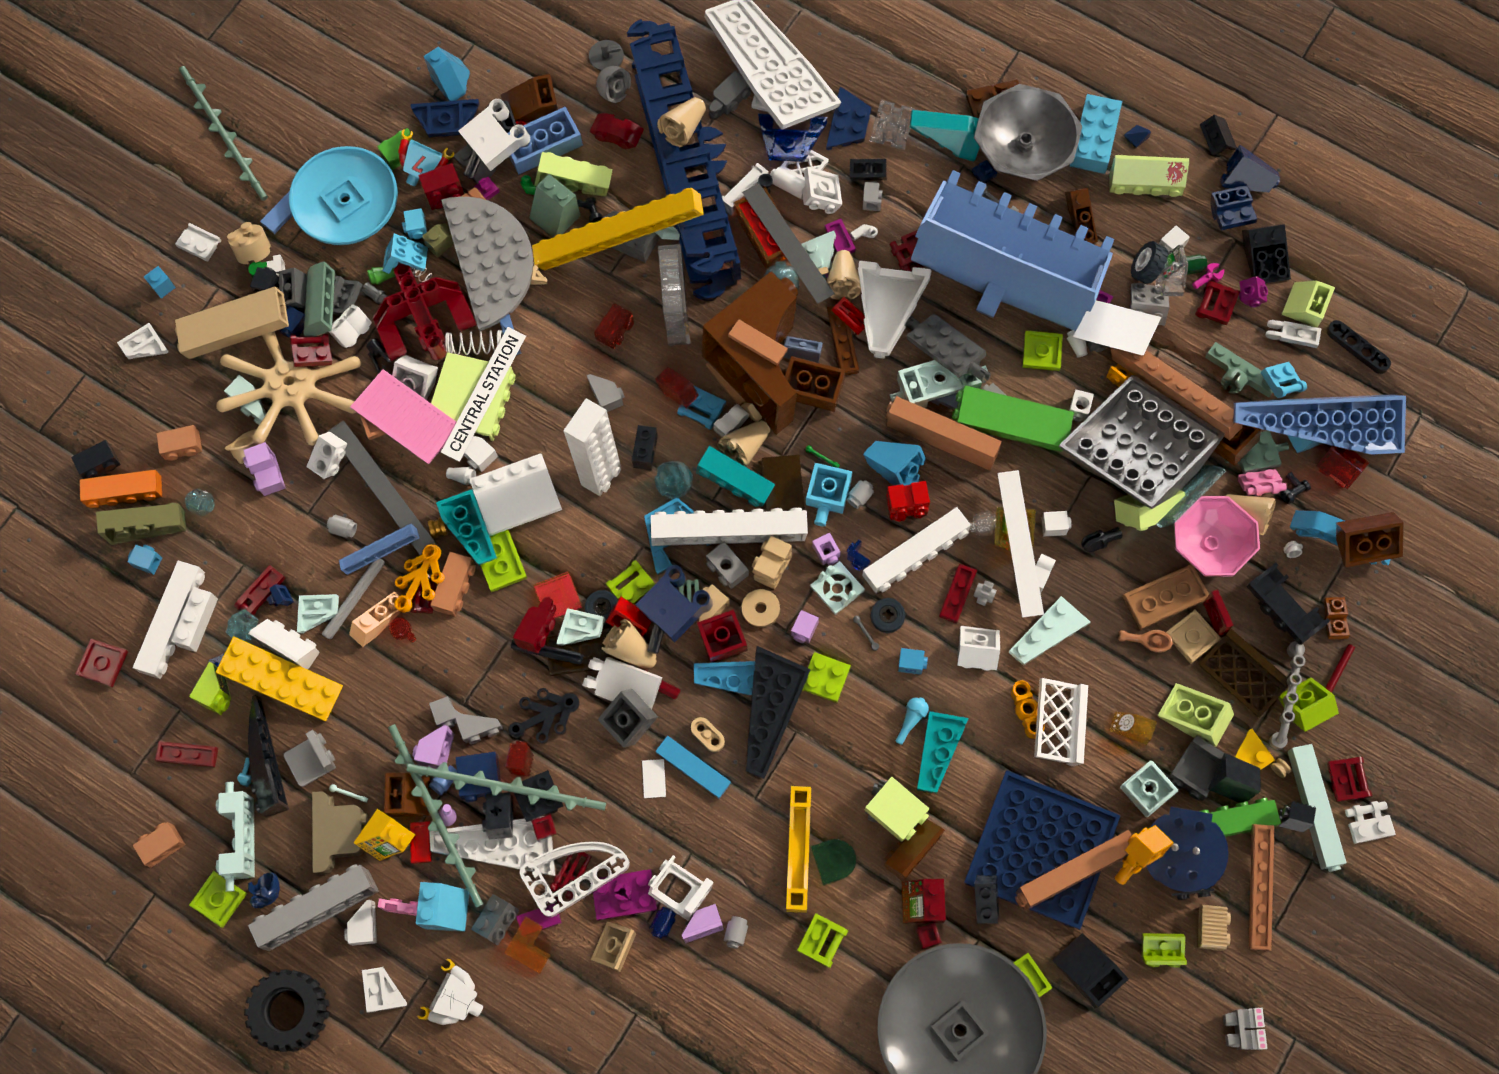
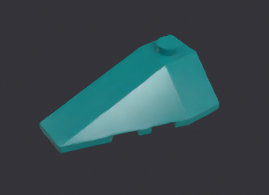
[910,110,980,162]
[436,489,497,565]

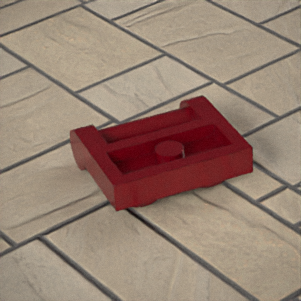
[1195,281,1240,326]
[290,334,332,367]
[1327,757,1373,802]

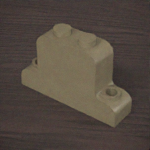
[312,792,368,875]

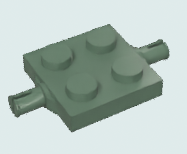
[1224,431,1289,474]

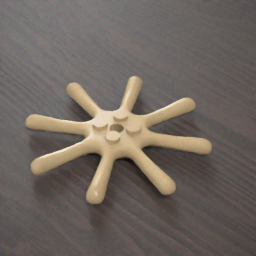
[216,331,361,446]

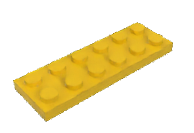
[215,636,343,722]

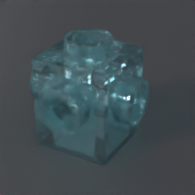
[226,609,259,641]

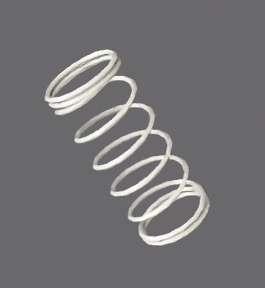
[445,330,503,355]

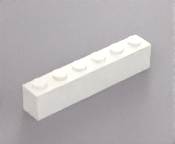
[862,507,971,594]
[133,561,205,679]

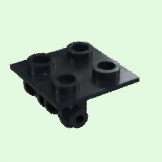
[514,770,563,822]

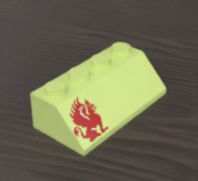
[1109,155,1189,197]

